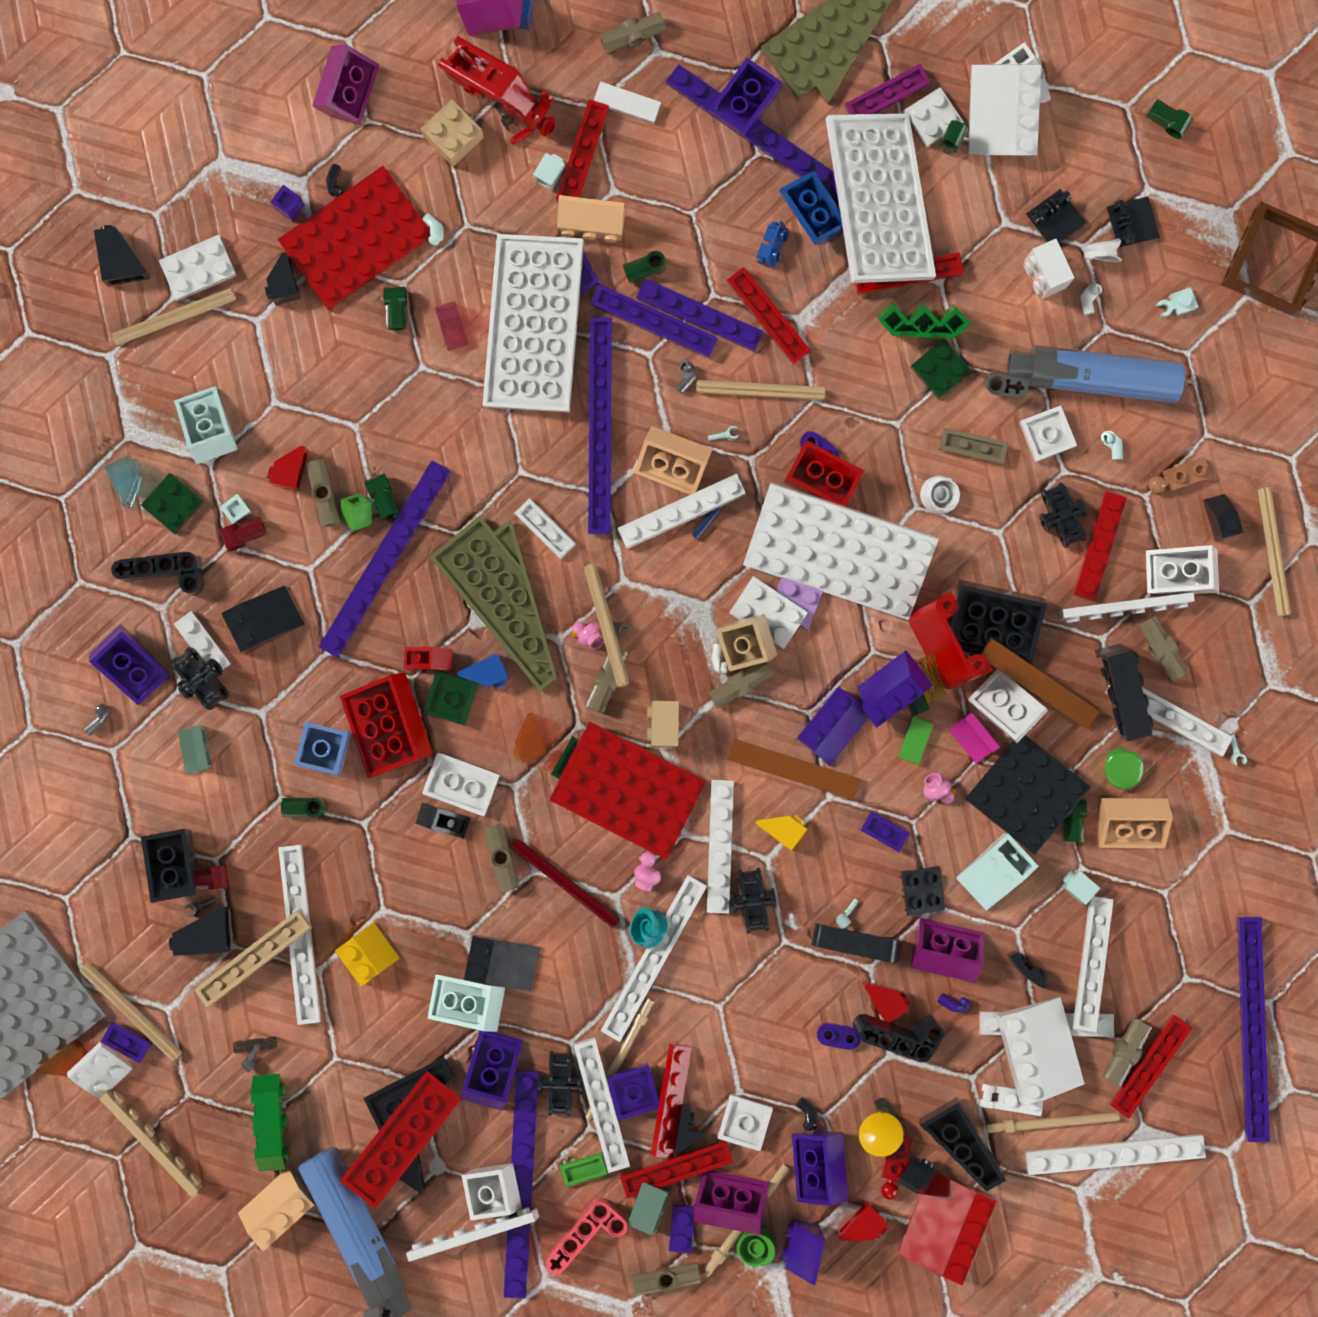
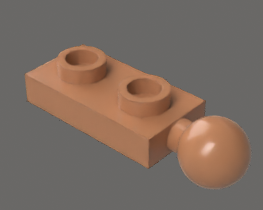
[1148,457,1212,493]

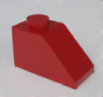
[267,446,309,492]
[403,647,453,671]
[862,981,910,1022]
[836,1201,889,1241]

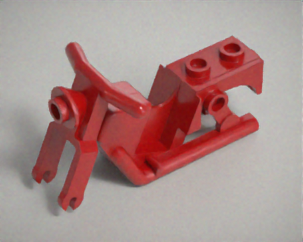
[438,36,556,145]

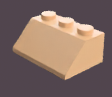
[557,195,625,243]
[634,426,712,495]
[1098,798,1173,849]
[238,1167,315,1251]

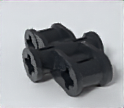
[1039,482,1088,548]
[171,647,229,710]
[730,867,777,934]
[538,1051,583,1117]

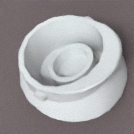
[1081,238,1122,262]
[920,476,960,514]

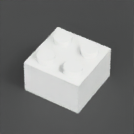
[1024,239,1074,299]
[462,1163,522,1220]

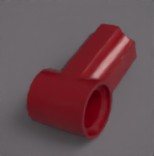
[219,517,267,552]
[195,865,228,890]

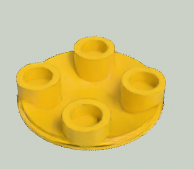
[859,1112,904,1158]

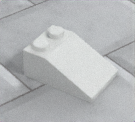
[1146,545,1219,594]

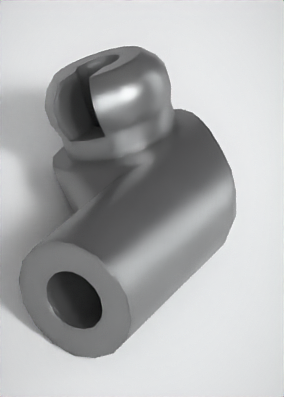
[675,360,696,394]
[84,703,110,735]

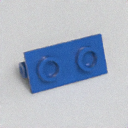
[756,221,788,269]

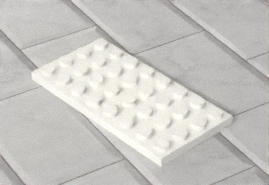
[826,114,936,283]
[482,234,584,413]
[743,482,939,620]

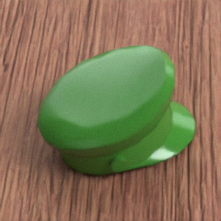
[1104,748,1144,790]
[736,1227,777,1268]

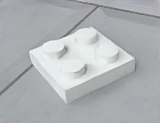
[903,87,964,148]
[1019,405,1077,462]
[67,1042,133,1099]
[717,1094,773,1151]

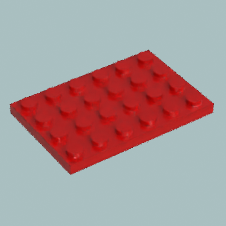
[277,166,431,311]
[549,721,706,860]

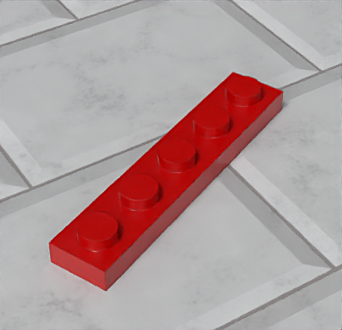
[556,99,609,203]
[855,252,964,295]
[727,267,811,366]
[1073,491,1127,601]
[1109,1014,1193,1119]
[650,1044,692,1158]
[620,1140,733,1199]

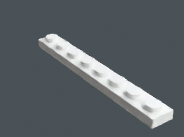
[278,845,321,1025]
[601,875,707,1042]
[1025,1134,1206,1175]

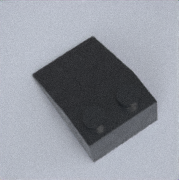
[221,586,305,654]
[141,828,196,903]
[464,934,540,991]

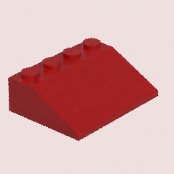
[340,672,433,779]
[897,1173,997,1286]

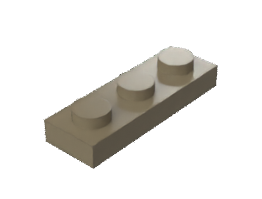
[939,428,1008,465]

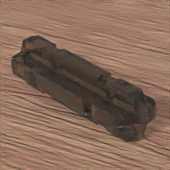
[233,1036,278,1054]

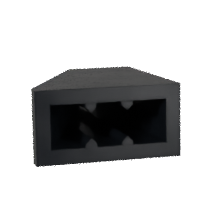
[94,225,150,286]
[169,906,231,956]

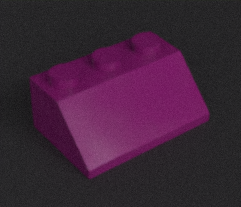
[456,0,523,36]
[312,44,380,125]
[911,918,985,983]
[694,1170,770,1235]

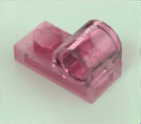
[434,301,469,351]

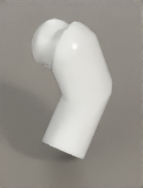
[1080,283,1102,315]
[712,644,728,674]

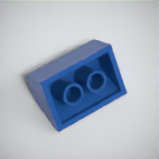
[779,171,843,245]

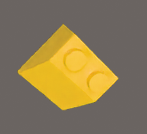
[335,922,400,987]

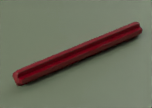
[511,839,620,928]

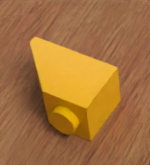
[755,815,807,851]

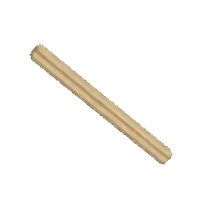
[112,289,236,345]
[696,380,825,400]
[1258,487,1291,616]
[584,564,630,687]
[80,963,182,1061]

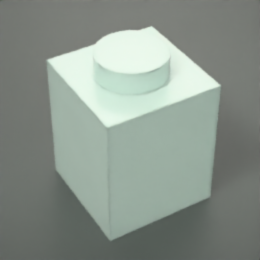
[533,153,565,192]
[1061,870,1100,905]

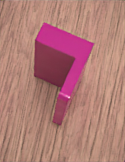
[949,713,999,763]

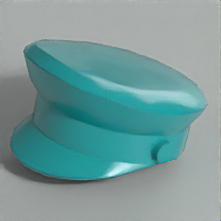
[629,907,668,949]

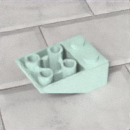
[956,833,1039,911]

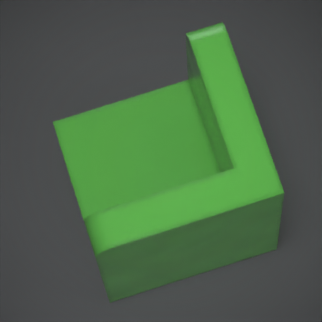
[341,493,372,531]

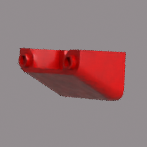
[909,591,993,690]

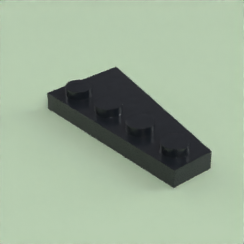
[363,1056,454,1130]

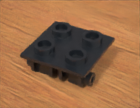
[1026,189,1086,243]
[1107,196,1159,248]
[900,866,945,916]

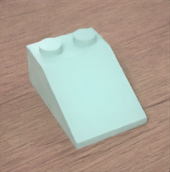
[174,386,238,464]
[427,974,505,1032]

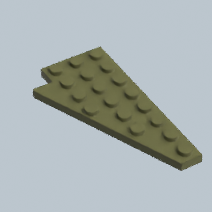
[760,0,892,104]
[429,516,557,692]

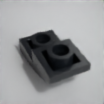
[1007,950,1048,989]

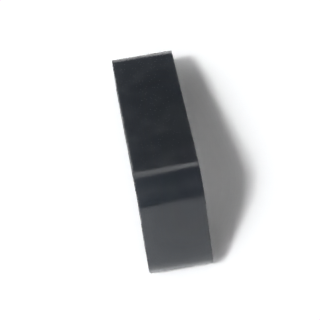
[111,552,204,595]
[811,923,903,963]
[852,1014,944,1063]

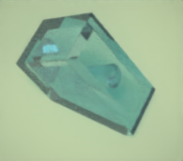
[104,455,142,509]

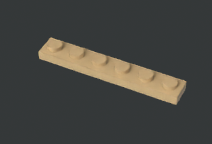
[194,909,312,1008]
[99,1090,203,1197]

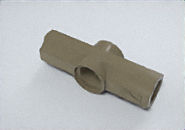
[600,12,666,54]
[305,459,341,528]
[1138,616,1189,682]
[586,649,629,714]
[708,662,774,709]
[484,823,519,892]
[1103,1018,1152,1087]
[631,1262,701,1296]

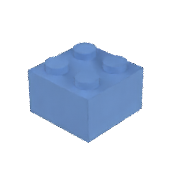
[294,722,352,776]

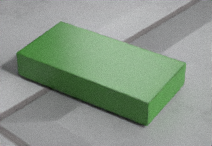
[897,716,934,765]
[559,1152,608,1188]

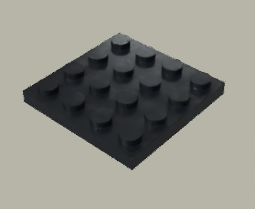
[965,735,1091,856]

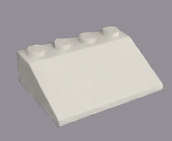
[968,64,1041,155]
[996,997,1084,1105]

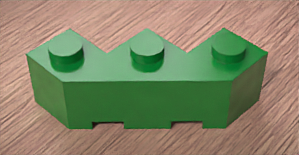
[876,302,971,338]
[251,1074,290,1172]

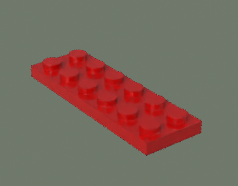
[340,1071,462,1209]

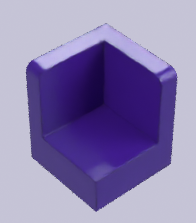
[270,185,305,222]

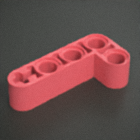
[546,1198,628,1275]

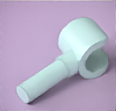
[708,426,739,441]
[1230,735,1247,766]
[836,899,859,928]

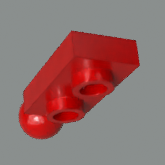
[881,1135,913,1200]

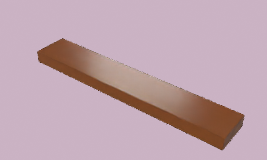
[979,638,1100,729]
[728,739,860,800]

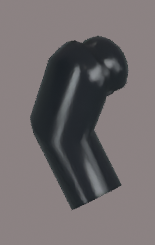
[326,164,343,197]
[796,1097,819,1131]

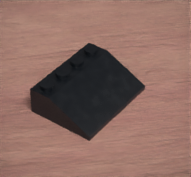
[949,579,1047,664]

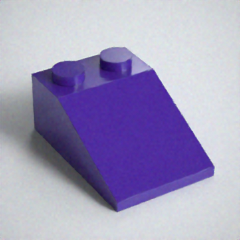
[709,58,782,135]
[89,624,170,705]
[460,1030,523,1111]
[781,1219,825,1285]

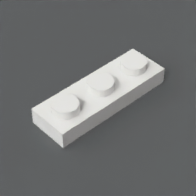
[174,611,231,670]

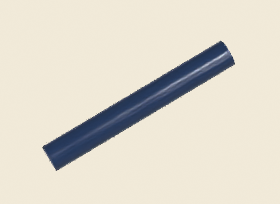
[691,504,727,540]

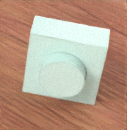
[220,494,252,524]

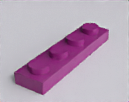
[844,64,931,115]

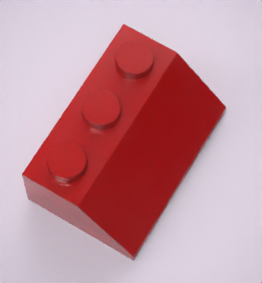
[784,440,865,507]

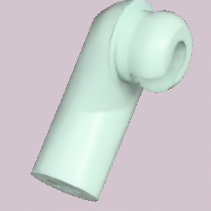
[423,213,444,245]
[1101,431,1123,461]

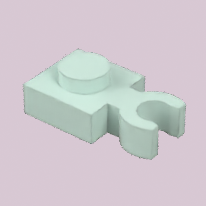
[1156,287,1198,318]

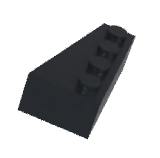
[1095,643,1154,742]
[919,1097,1006,1192]

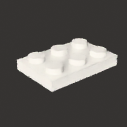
[159,235,237,301]
[729,576,808,649]
[968,669,1047,743]
[422,752,500,817]

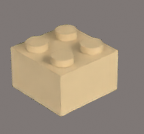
[420,99,484,167]
[716,614,777,671]
[647,701,679,747]

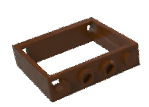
[1221,201,1318,316]

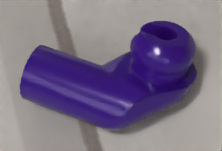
[937,993,972,1013]

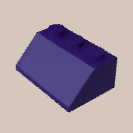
[858,650,933,728]
[795,686,868,766]
[792,1131,849,1206]

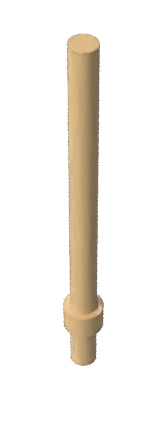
[585,997,655,1120]
[986,1112,1120,1134]
[702,1164,790,1278]

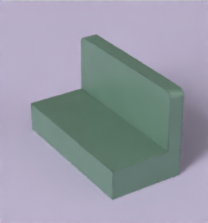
[178,725,213,774]
[628,1182,672,1235]

